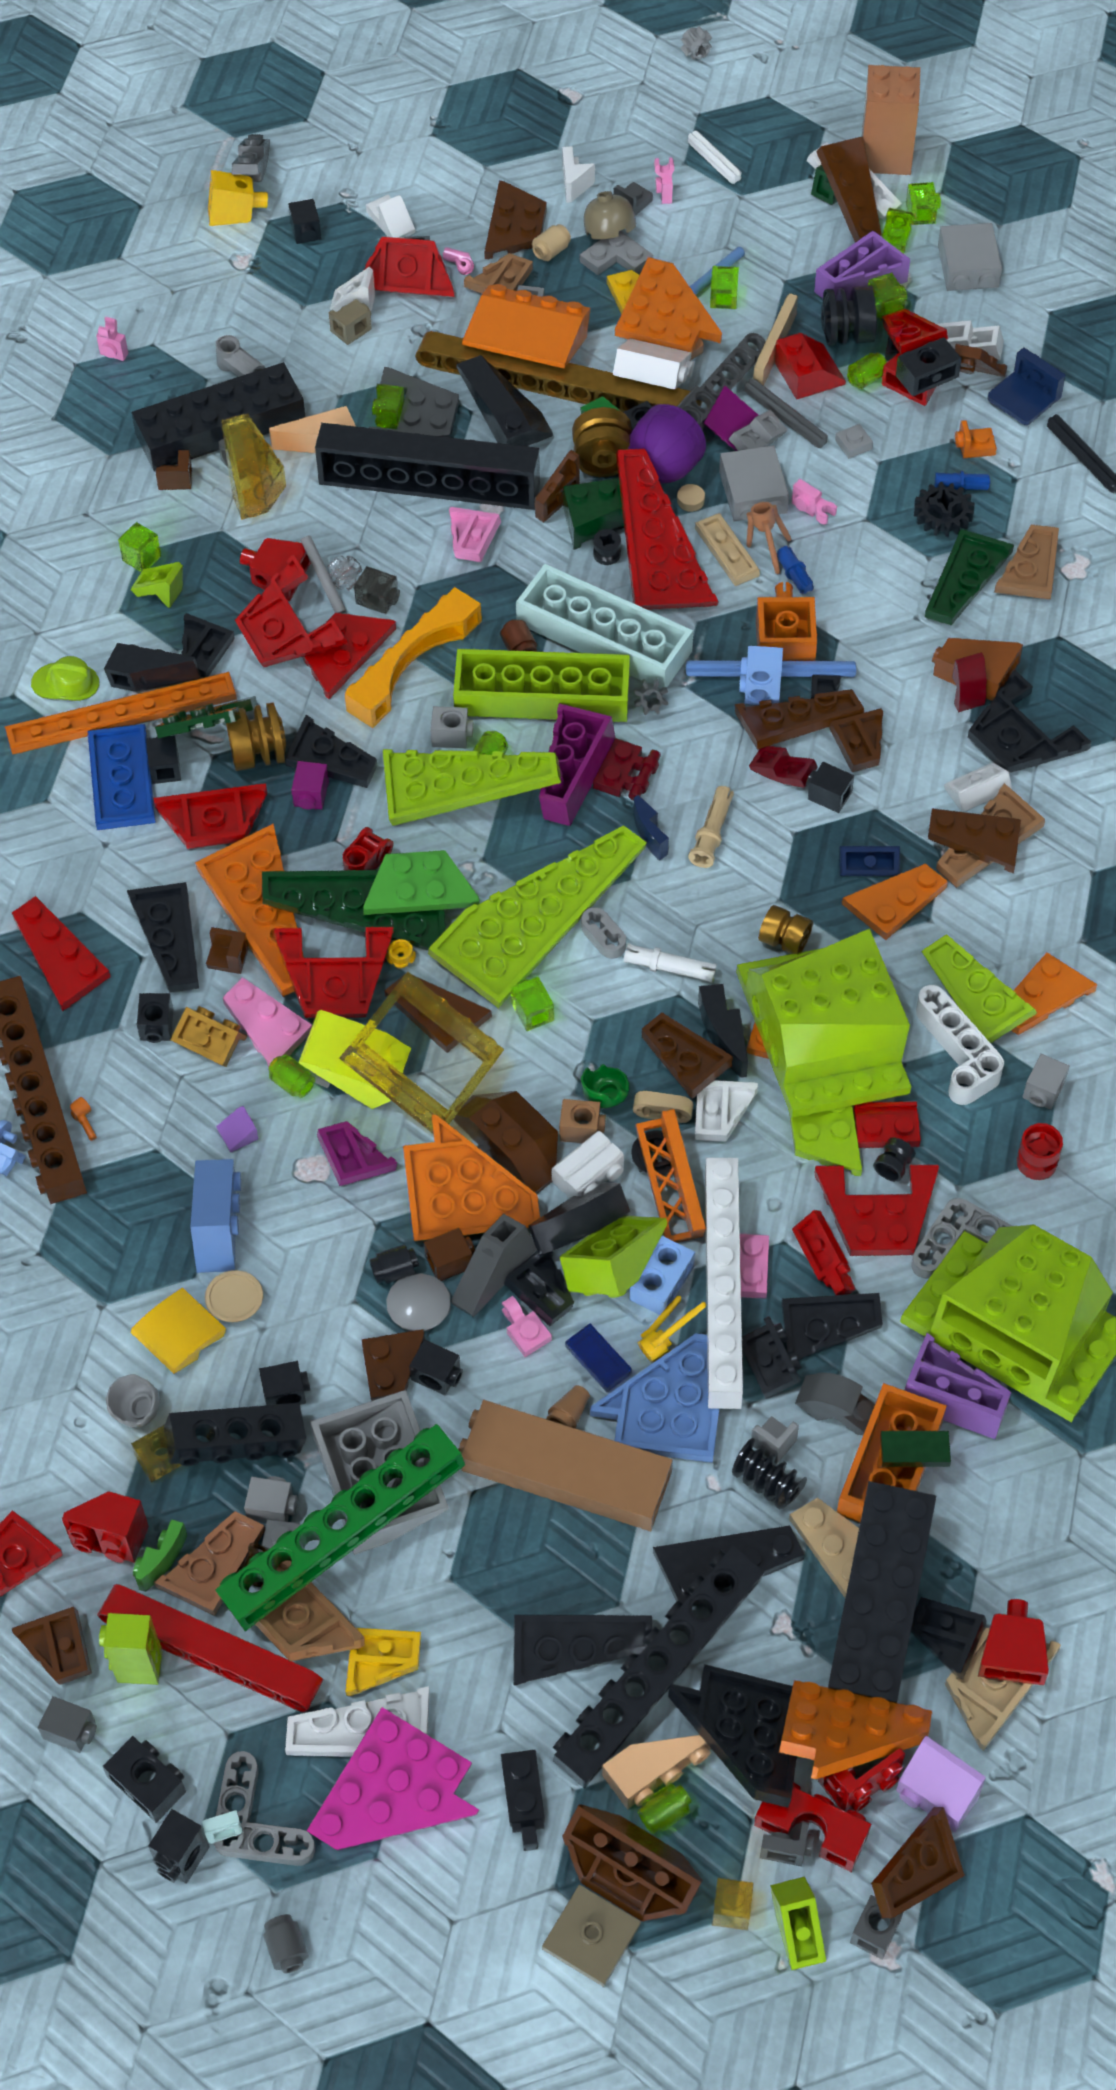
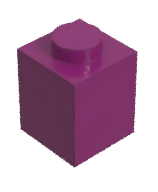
[291,761,329,810]

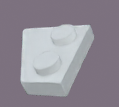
[695,1080,758,1142]

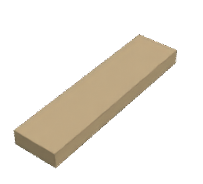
[753,293,798,386]

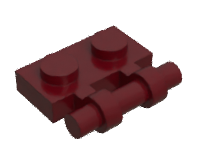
[593,738,661,801]

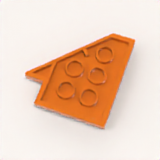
[615,257,722,352]
[403,1115,540,1241]
[779,1680,932,1779]

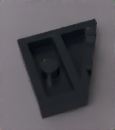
[504,1251,574,1326]
[911,1597,987,1680]

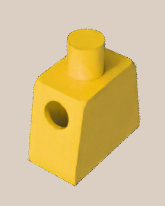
[208,170,268,226]

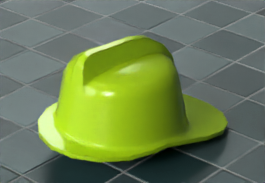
[31,656,99,701]

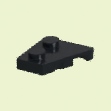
[181,613,235,678]

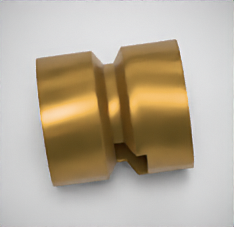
[758,905,813,954]

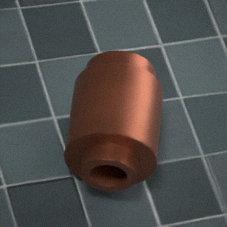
[500,620,537,652]

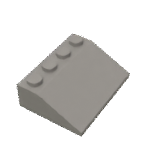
[310,1390,449,1555]

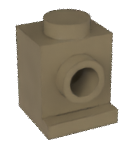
[328,299,372,345]

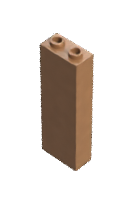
[458,1399,673,1532]

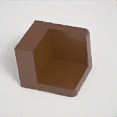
[156,450,192,490]
[206,927,249,974]

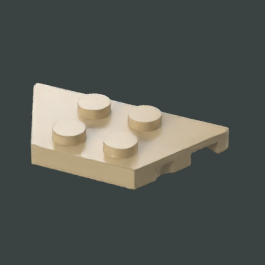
[945,1628,1061,1751]

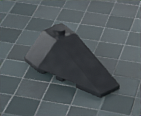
[456,355,553,446]

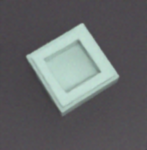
[202,1810,243,1844]

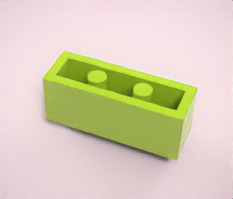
[99,1613,163,1685]

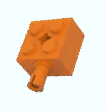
[756,582,817,661]

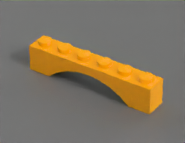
[345,587,482,728]

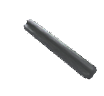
[744,378,828,448]

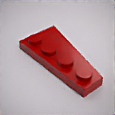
[12,896,110,1012]

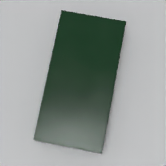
[880,1431,951,1467]

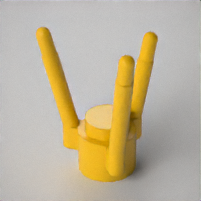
[637,1295,706,1363]

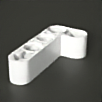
[916,985,1004,1105]

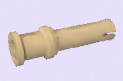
[688,786,734,868]

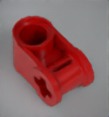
[342,827,394,870]

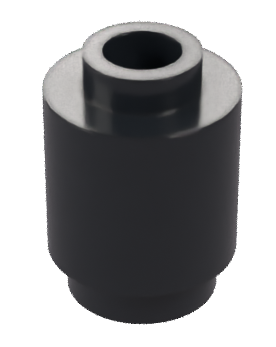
[369,1244,419,1284]

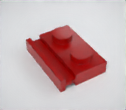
[854,1101,921,1148]

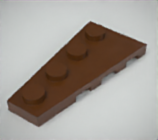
[816,136,882,242]

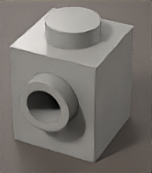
[244,1476,298,1523]

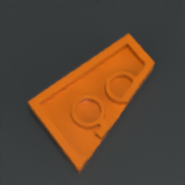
[842,864,948,940]
[1011,952,1097,1035]

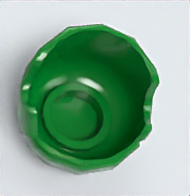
[580,1064,630,1109]

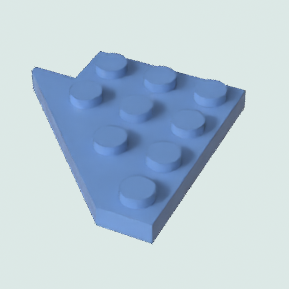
[590,1333,719,1463]

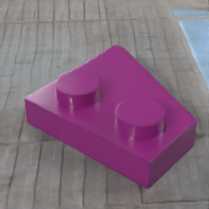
[317,1121,397,1186]

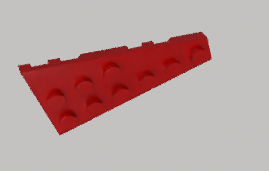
[616,449,719,610]

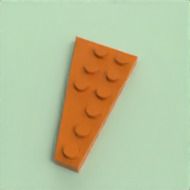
[195,824,304,997]

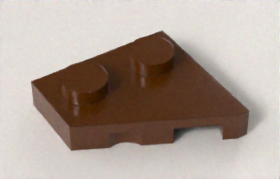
[535,450,580,523]
[361,1329,425,1401]
[12,1606,92,1685]

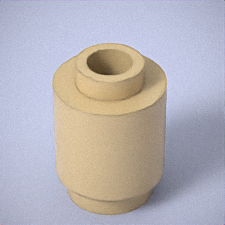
[532,224,571,261]

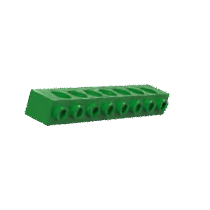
[215,1424,465,1631]

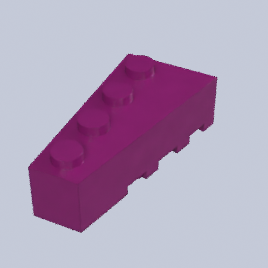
[539,704,616,826]

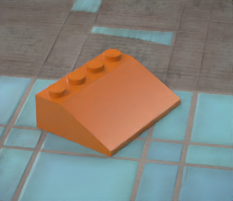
[462,284,591,369]

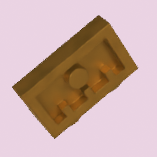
[170,1006,247,1067]

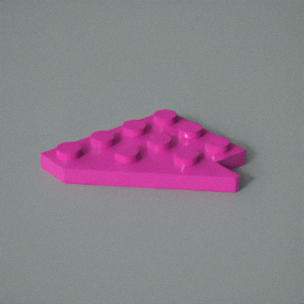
[307,1707,480,1851]

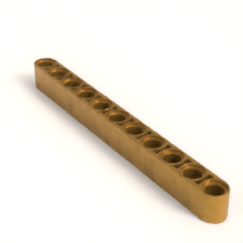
[415,331,702,412]

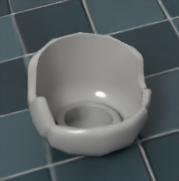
[105,1374,160,1428]

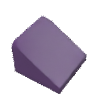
[216,1106,258,1153]

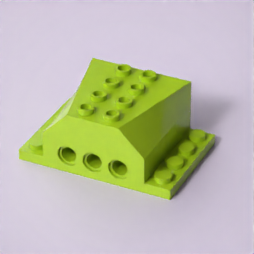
[736,928,912,1118]
[900,1224,1116,1423]

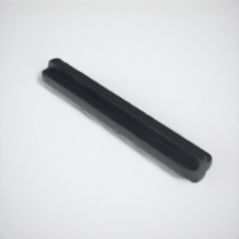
[1047,414,1116,493]

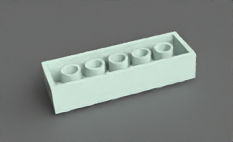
[516,564,693,688]

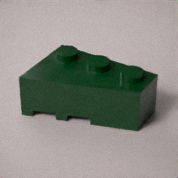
[563,478,625,550]

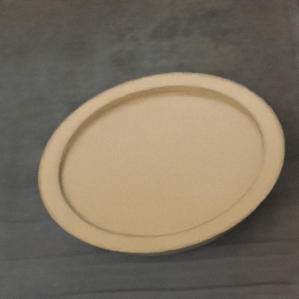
[205,1270,263,1322]

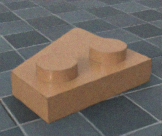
[464,253,533,293]

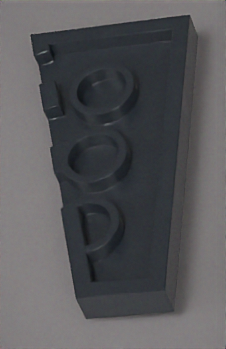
[127,882,199,993]
[653,1525,805,1604]
[513,1614,652,1685]

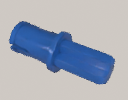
[934,471,990,490]
[777,546,814,594]

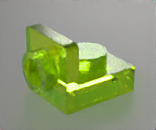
[881,208,913,254]

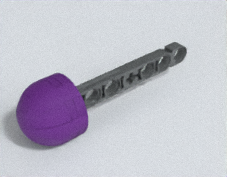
[628,333,766,483]

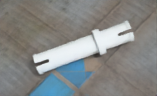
[624,943,717,983]

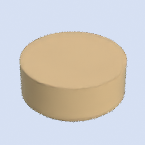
[677,484,705,512]

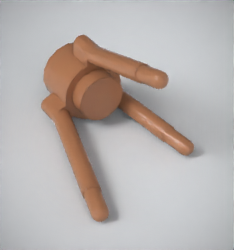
[746,502,791,574]

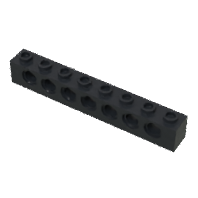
[553,1546,765,1789]

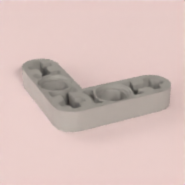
[911,1198,1012,1278]
[214,1751,315,1866]

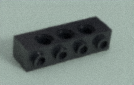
[164,1403,307,1466]

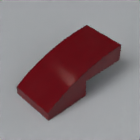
[952,652,986,713]
[749,746,818,788]

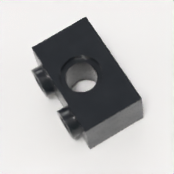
[896,337,962,397]
[102,1736,186,1823]
[148,1809,210,1884]

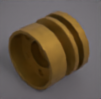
[226,702,286,771]

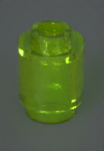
[847,352,887,389]
[473,731,508,755]
[268,1054,315,1098]
[637,1783,692,1834]

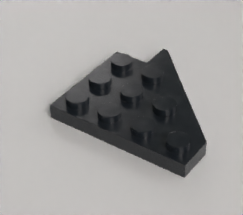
[668,1664,797,1808]

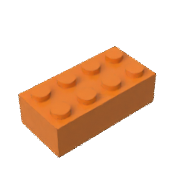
[837,1383,947,1523]

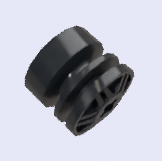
[821,286,877,346]

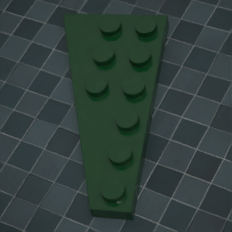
[262,870,446,950]

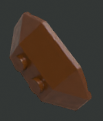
[449,1091,558,1194]
[562,1804,703,1921]

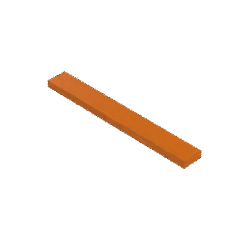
[5,672,237,755]

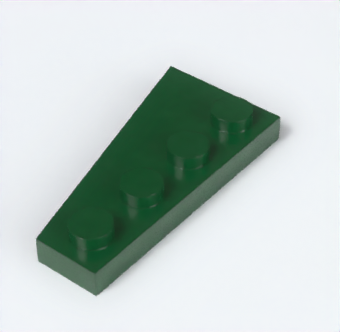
[925,529,1014,625]

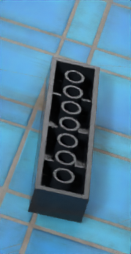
[315,423,540,510]

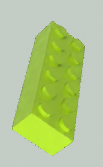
[453,649,630,722]

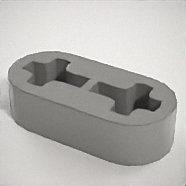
[581,907,626,959]

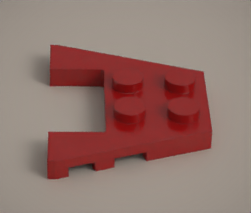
[235,555,348,667]
[274,927,393,1018]
[814,1165,939,1256]

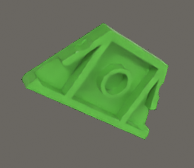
[363,850,480,915]

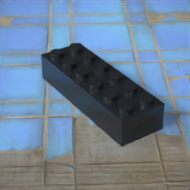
[131,362,306,472]
[828,1481,937,1703]

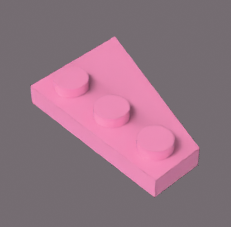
[223,977,312,1072]

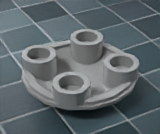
[386,1273,451,1332]

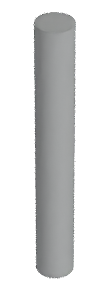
[301,536,346,614]

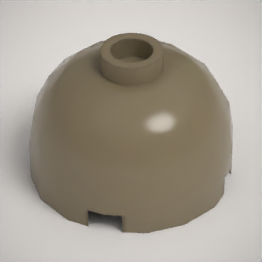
[583,191,636,239]

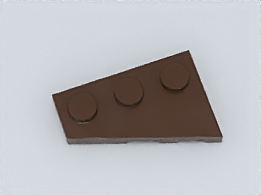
[928,808,1021,874]
[871,1807,965,1919]

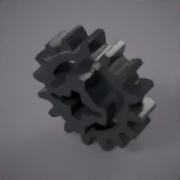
[914,482,975,537]

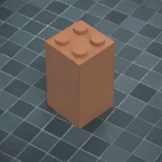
[861,65,920,175]

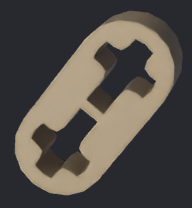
[633,1091,694,1123]

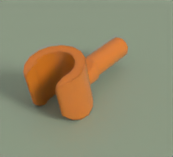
[70,1097,97,1141]

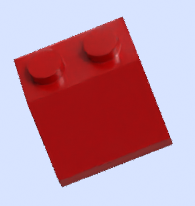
[775,333,846,400]

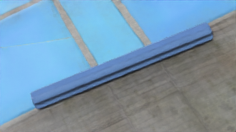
[686,660,856,677]

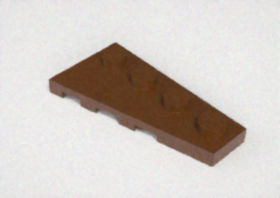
[735,689,864,750]

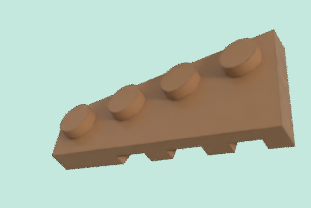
[936,783,1045,888]

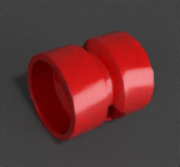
[1017,1123,1063,1180]

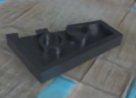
[285,715,378,788]

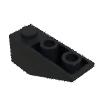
[104,643,201,692]

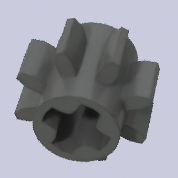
[634,678,668,715]

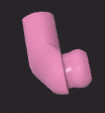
[443,247,474,275]

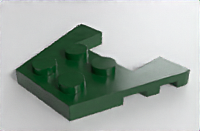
[155,696,258,738]

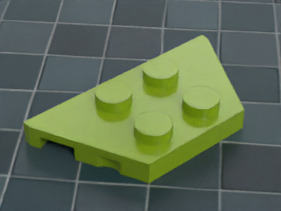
[788,1106,862,1176]

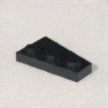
[781,1293,883,1360]

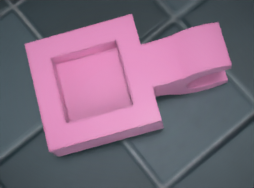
[654,157,674,204]
[96,317,128,361]
[792,479,837,525]
[502,1296,552,1357]

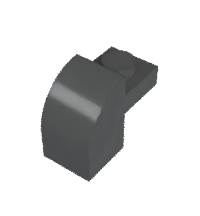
[795,1373,875,1435]

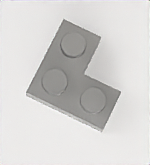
[580,231,653,275]

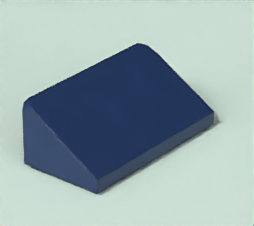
[839,846,900,876]

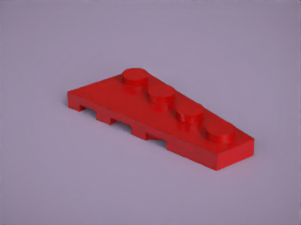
[0,1510,63,1597]

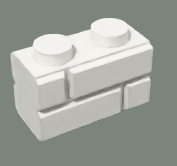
[552,1131,624,1199]

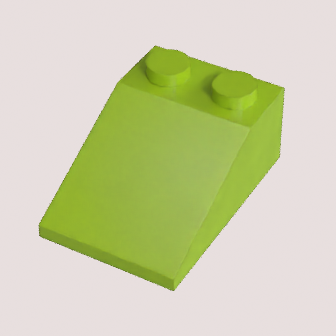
[559,1216,667,1298]

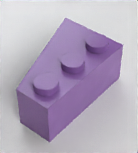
[814,231,910,300]
[905,1333,1011,1439]

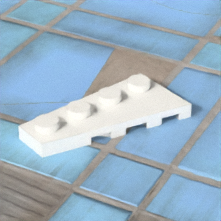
[285,1686,430,1757]

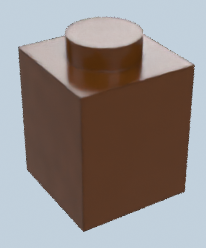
[424,1228,475,1281]

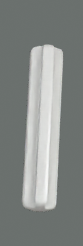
[688,131,742,184]

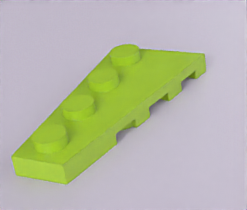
[921,934,1037,1043]

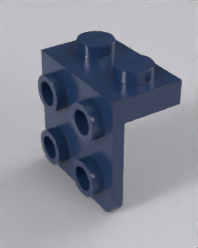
[987,347,1066,425]

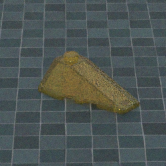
[221,414,286,520]

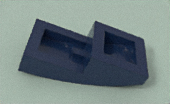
[633,795,669,861]

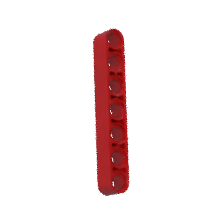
[97,1584,323,1713]

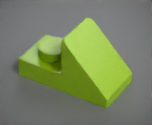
[130,562,183,608]

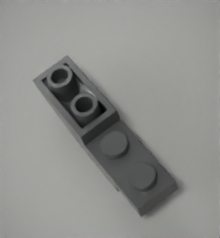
[232,134,270,182]

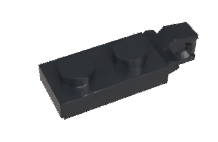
[501,1749,545,1851]

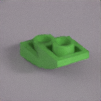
[133,1520,187,1592]

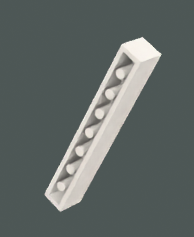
[705,1158,743,1409]

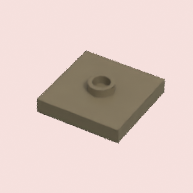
[542,1884,641,1987]

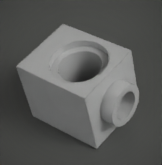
[431,706,474,749]
[1023,1054,1070,1110]

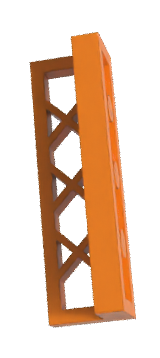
[635,1109,706,1243]

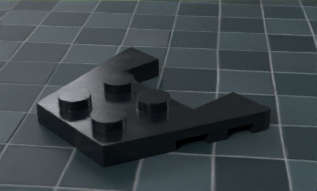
[968,670,1091,773]

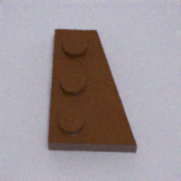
[384,973,492,1053]
[642,1012,733,1099]

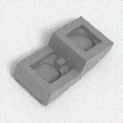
[729,410,788,451]

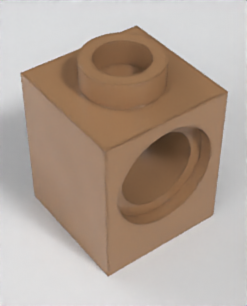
[559,1099,606,1143]

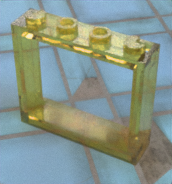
[339,971,504,1134]

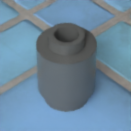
[263,1914,308,1973]

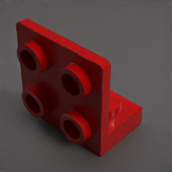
[818,1748,905,1812]

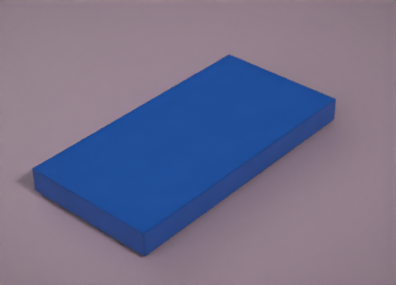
[88,724,156,830]

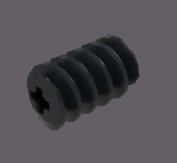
[732,1438,807,1510]

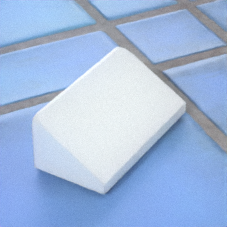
[944,763,1012,812]

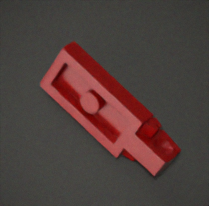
[792,1210,856,1295]

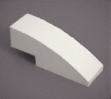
[937,320,1004,360]

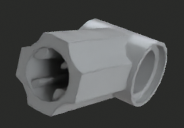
[216,335,265,377]

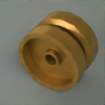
[572,407,632,477]

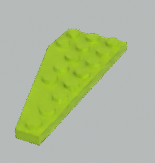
[428,825,647,1008]

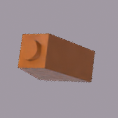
[932,638,1023,701]

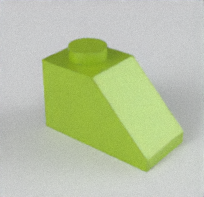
[770,1876,827,1970]

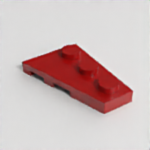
[882,309,948,355]

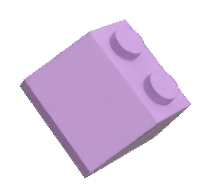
[896,1736,986,1832]

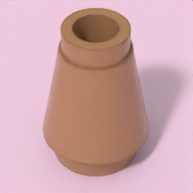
[546,1385,590,1429]

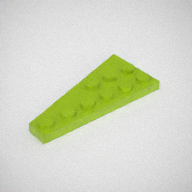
[383,749,561,826]

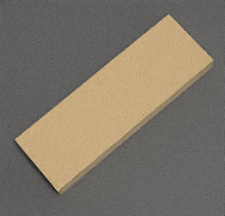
[695,513,760,586]

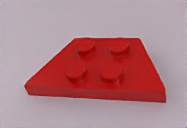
[364,237,456,297]
[302,613,396,699]
[153,783,268,849]

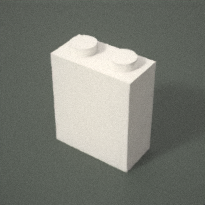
[613,338,694,389]

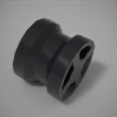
[593,529,621,565]

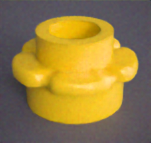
[386,939,416,968]

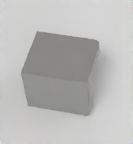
[751,1416,799,1464]

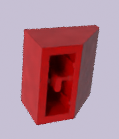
[62,1491,149,1563]

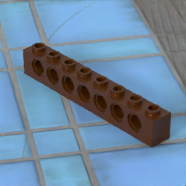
[0,975,87,1204]

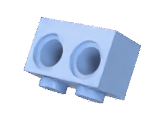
[739,646,783,705]
[630,1236,695,1315]

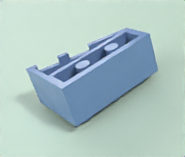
[190,1159,242,1273]

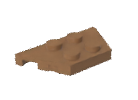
[255,1561,365,1661]

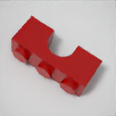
[754,1782,871,1872]

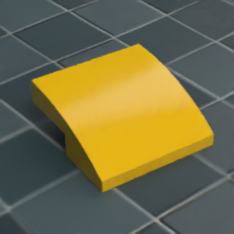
[130,1288,226,1374]

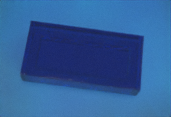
[565,1323,632,1392]

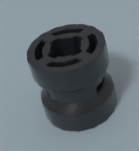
[873,1137,916,1182]

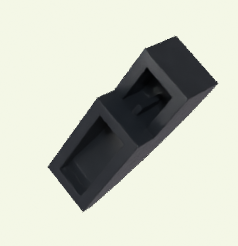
[698,984,748,1078]
[528,1182,630,1254]

